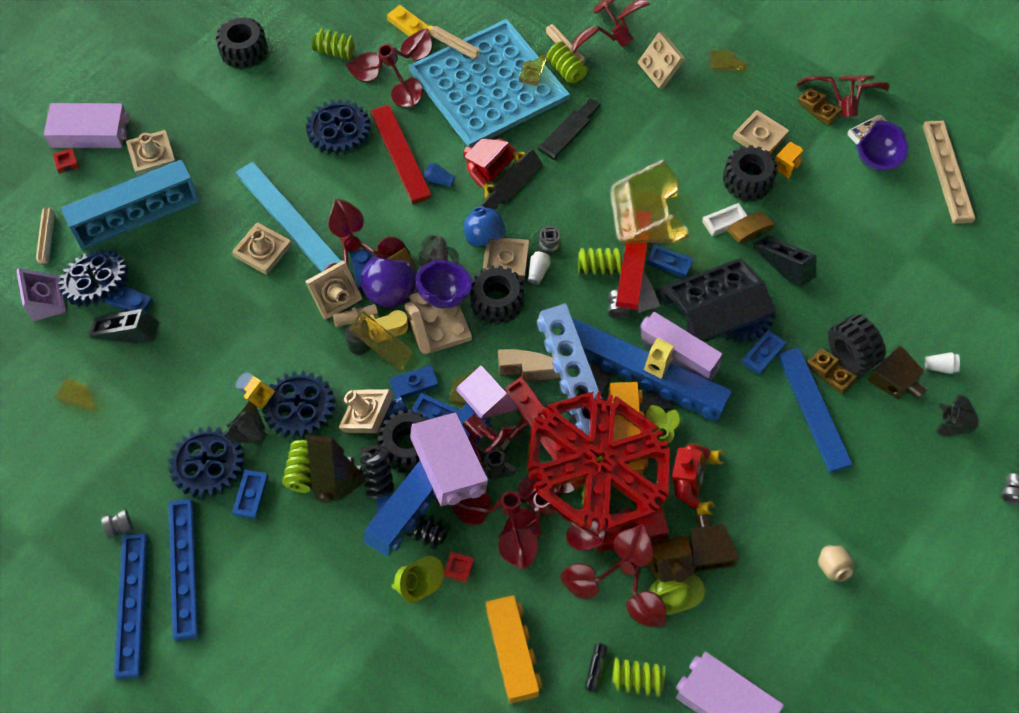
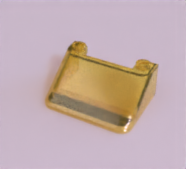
[610,160,690,243]

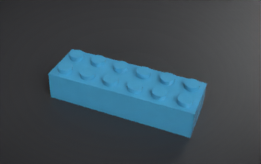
[61,159,200,250]

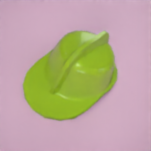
[391,556,444,603]
[649,574,705,615]

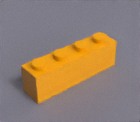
[608,382,648,475]
[486,595,542,704]

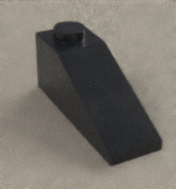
[753,235,816,286]
[89,309,160,343]

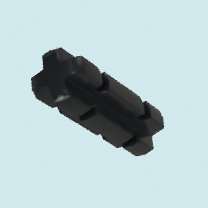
[584,643,608,693]

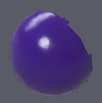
[856,120,909,172]
[361,257,416,308]
[416,260,472,309]

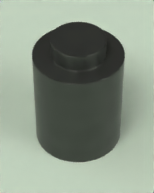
[345,323,370,355]

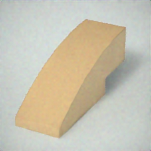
[498,349,561,381]

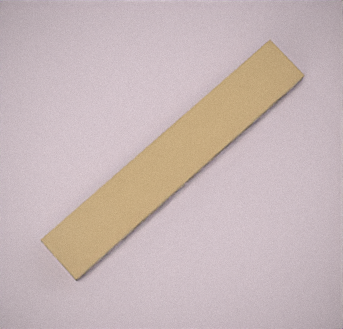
[923,120,975,224]

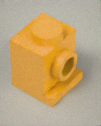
[775,141,804,179]

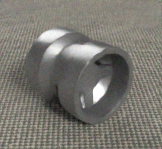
[539,226,561,255]
[608,290,629,319]
[1001,474,1019,506]
[102,509,133,539]

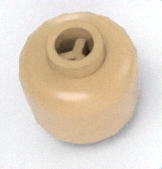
[818,545,855,582]

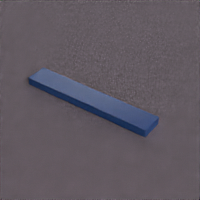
[777,348,852,473]
[168,498,199,642]
[114,533,148,680]

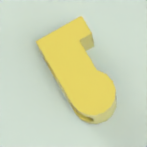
[365,310,408,344]
[644,338,675,379]

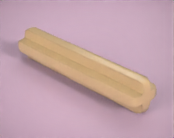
[546,24,586,64]
[430,26,481,59]
[36,208,55,264]

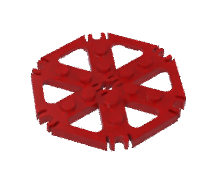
[527,391,670,532]

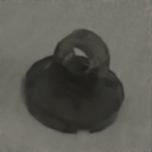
[418,235,460,269]

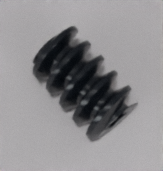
[359,445,394,498]
[406,514,451,550]

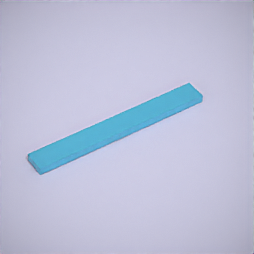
[236,162,341,272]

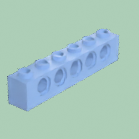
[537,303,602,436]

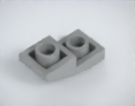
[637,271,660,313]

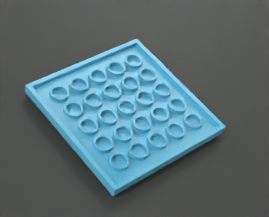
[409,19,570,148]

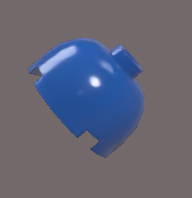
[463,206,506,246]

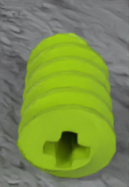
[312,28,355,60]
[547,41,588,84]
[578,248,622,275]
[282,440,312,493]
[612,658,665,697]

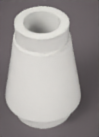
[528,252,551,285]
[925,352,960,374]

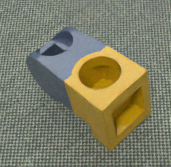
[236,372,275,410]

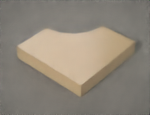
[404,301,431,354]

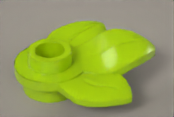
[646,405,680,445]

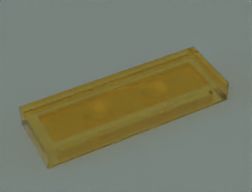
[349,311,413,370]

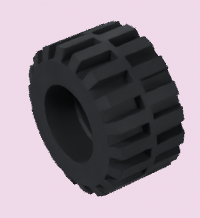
[216,17,268,69]
[722,145,778,201]
[470,265,524,325]
[828,314,886,375]
[378,410,430,474]

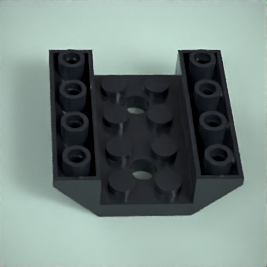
[655,258,776,342]

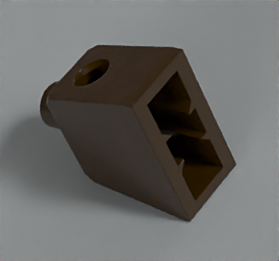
[868,345,927,400]
[688,514,739,573]
[646,535,694,582]

